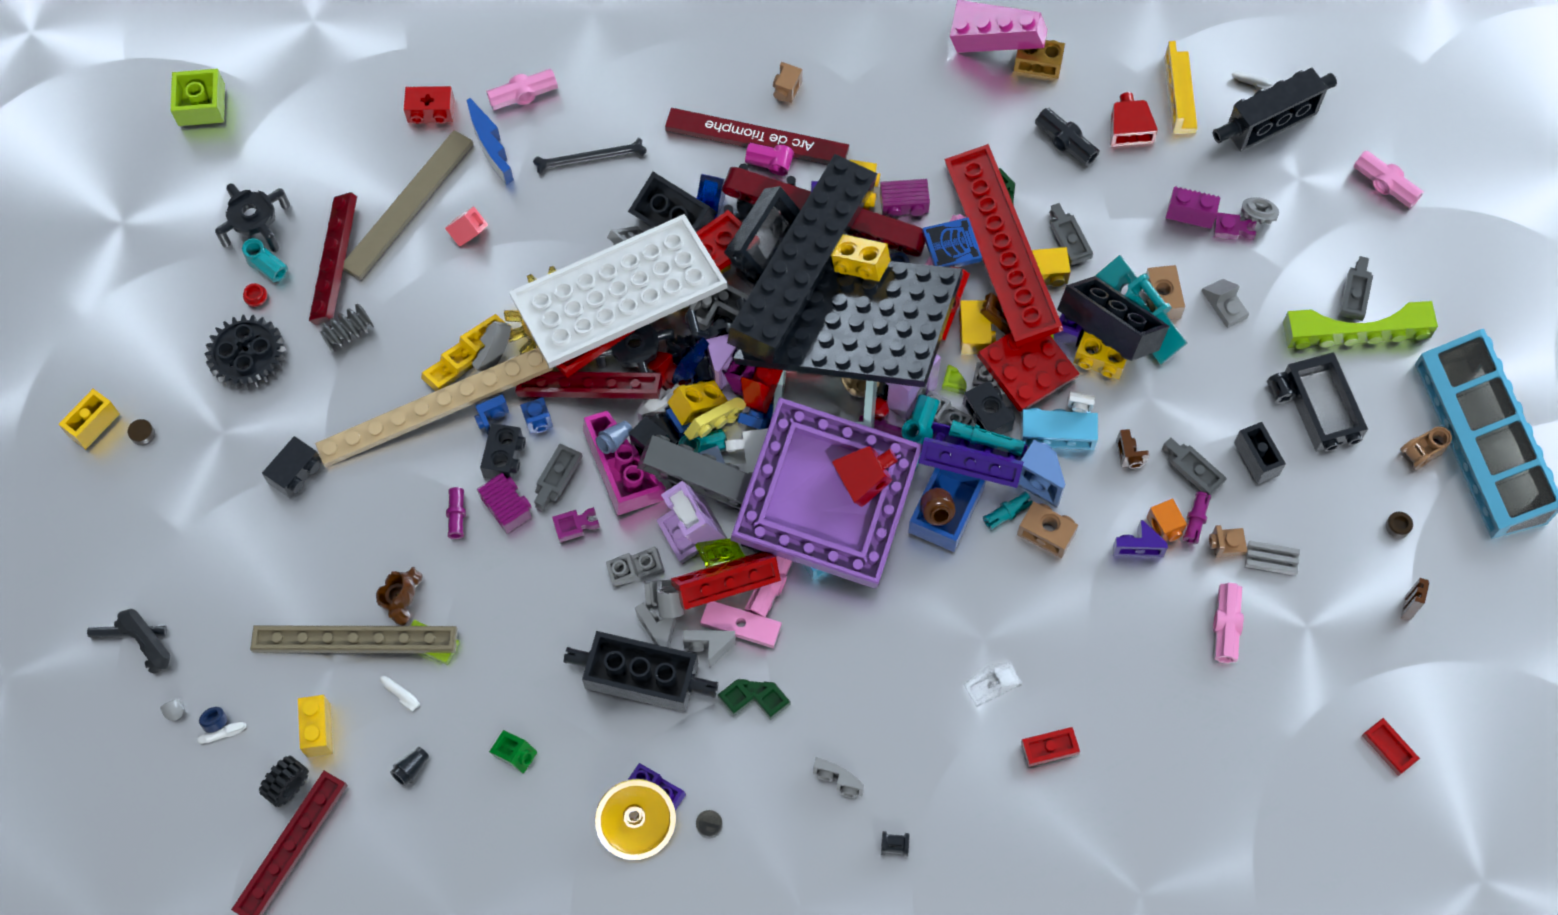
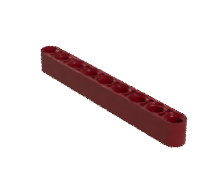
[722,167,926,257]

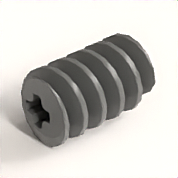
[319,303,374,353]

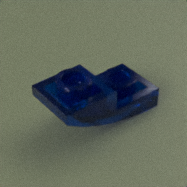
[671,337,709,385]

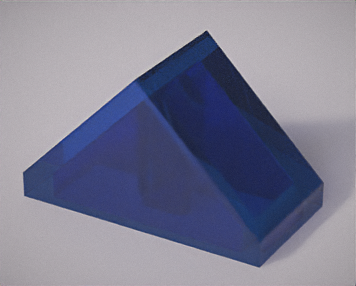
[697,174,726,220]

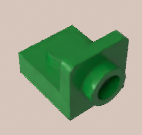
[489,730,537,773]

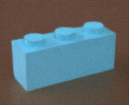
[1020,408,1098,450]

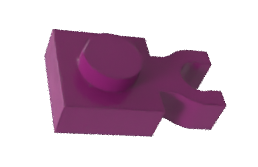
[1214,212,1257,240]
[552,507,600,543]

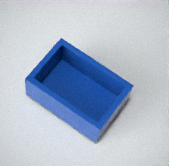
[908,468,986,552]

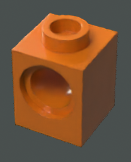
[1147,498,1187,542]

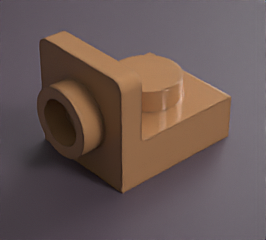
[1209,525,1248,558]

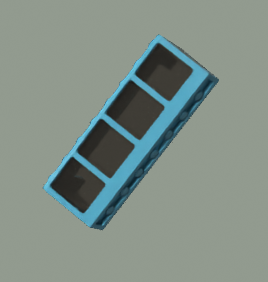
[1415,329,1558,539]

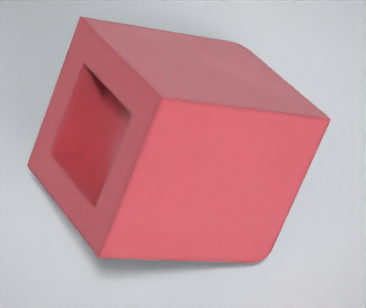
[445,206,488,246]

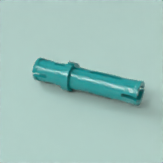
[949,420,1025,457]

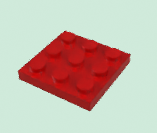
[977,332,1080,413]

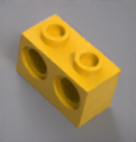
[831,234,891,281]
[1073,332,1127,379]
[667,380,728,425]

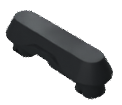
[114,609,170,674]

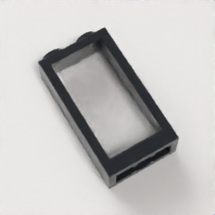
[724,186,800,285]
[1285,352,1368,452]

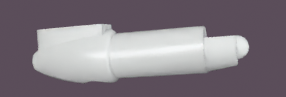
[1232,71,1274,90]
[380,676,420,711]
[197,722,247,744]

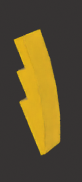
[421,314,512,391]

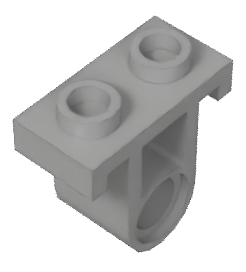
[644,579,685,618]

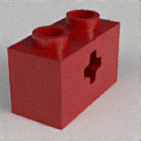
[404,86,455,124]

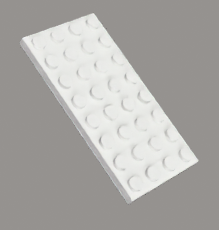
[509,214,728,368]

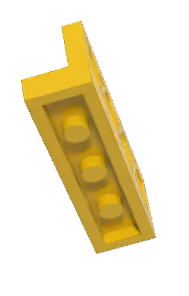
[1164,41,1197,134]

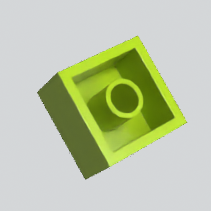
[170,68,225,126]

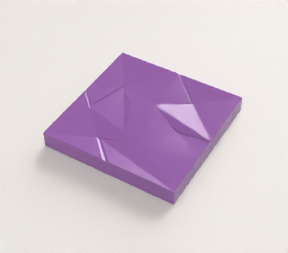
[731,397,923,589]

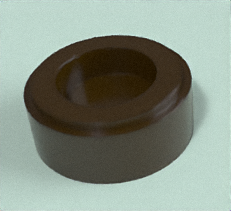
[127,419,155,445]
[1386,511,1413,538]

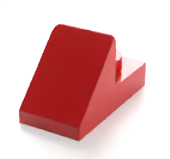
[647,351,691,391]
[741,367,783,413]

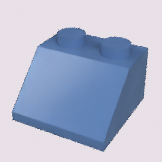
[1018,440,1066,508]

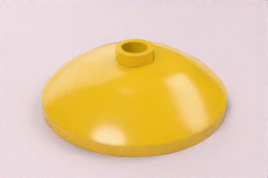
[595,779,676,860]

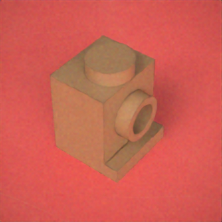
[773,62,803,103]

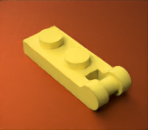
[684,397,746,441]

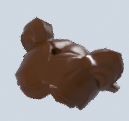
[376,567,423,626]

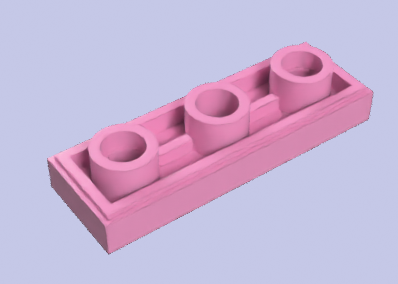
[700,601,782,649]

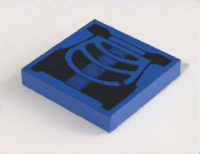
[922,217,982,267]

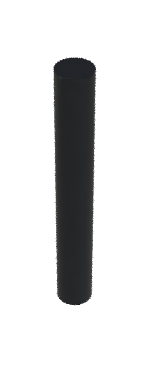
[87,625,167,637]

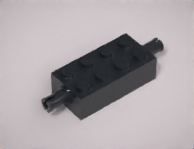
[1212,67,1337,151]
[563,631,719,712]

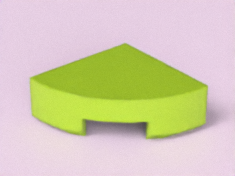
[942,365,967,394]

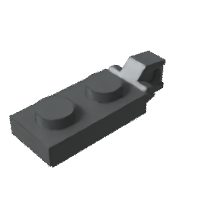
[1049,203,1093,266]
[1339,256,1373,321]
[1162,437,1227,495]
[534,444,583,511]

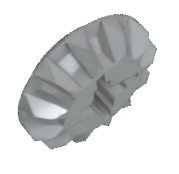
[1241,197,1279,224]

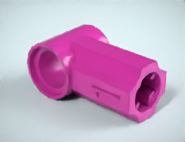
[745,143,794,176]

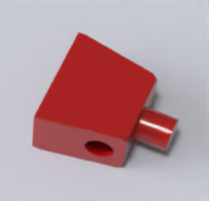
[1110,92,1158,147]
[832,446,898,507]

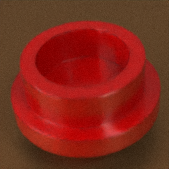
[243,283,267,307]

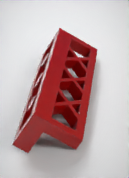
[671,551,781,610]

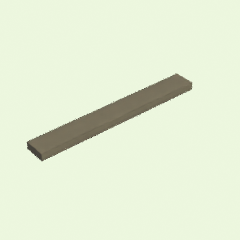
[343,130,474,281]
[250,625,458,653]

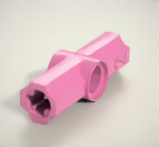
[486,69,558,110]
[1353,150,1424,208]
[745,555,793,617]
[1213,583,1244,664]

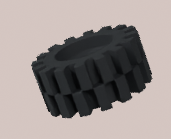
[259,755,309,807]

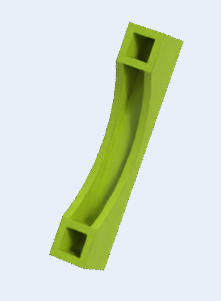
[1283,301,1438,349]

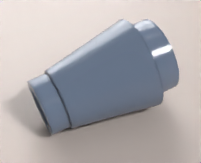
[596,421,632,454]

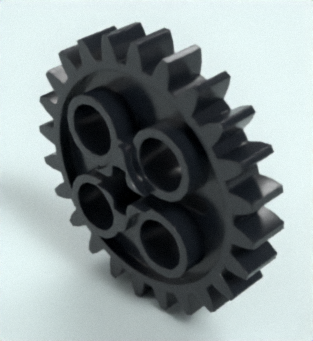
[204,315,286,389]

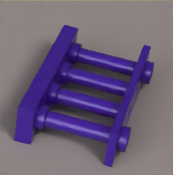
[919,422,1028,488]

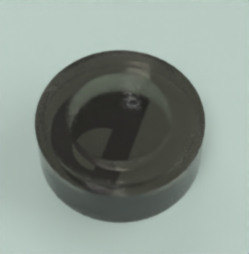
[696,810,723,839]

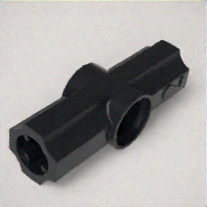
[1035,108,1100,166]

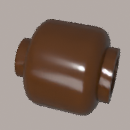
[920,488,956,526]

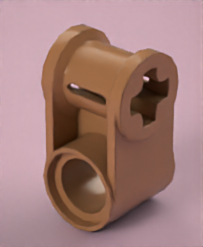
[1400,427,1452,470]

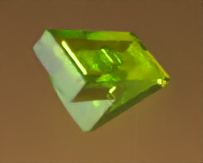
[695,538,745,568]

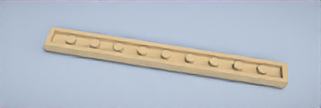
[315,348,553,467]

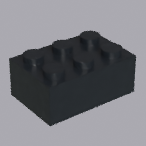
[628,172,718,232]

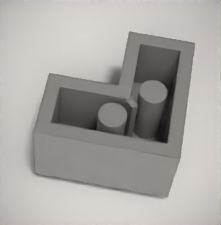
[685,284,749,331]

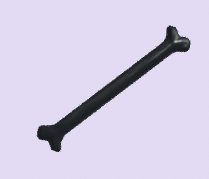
[533,137,647,175]

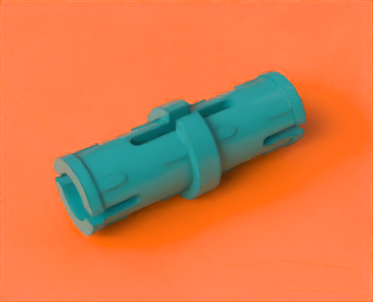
[983,491,1033,530]

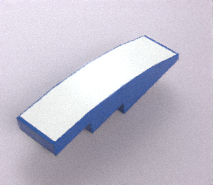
[466,98,514,185]

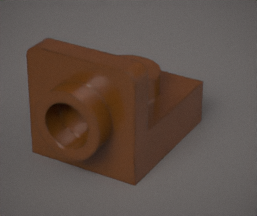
[1116,429,1150,469]

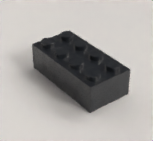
[1057,276,1170,361]

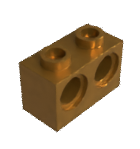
[1014,40,1065,79]

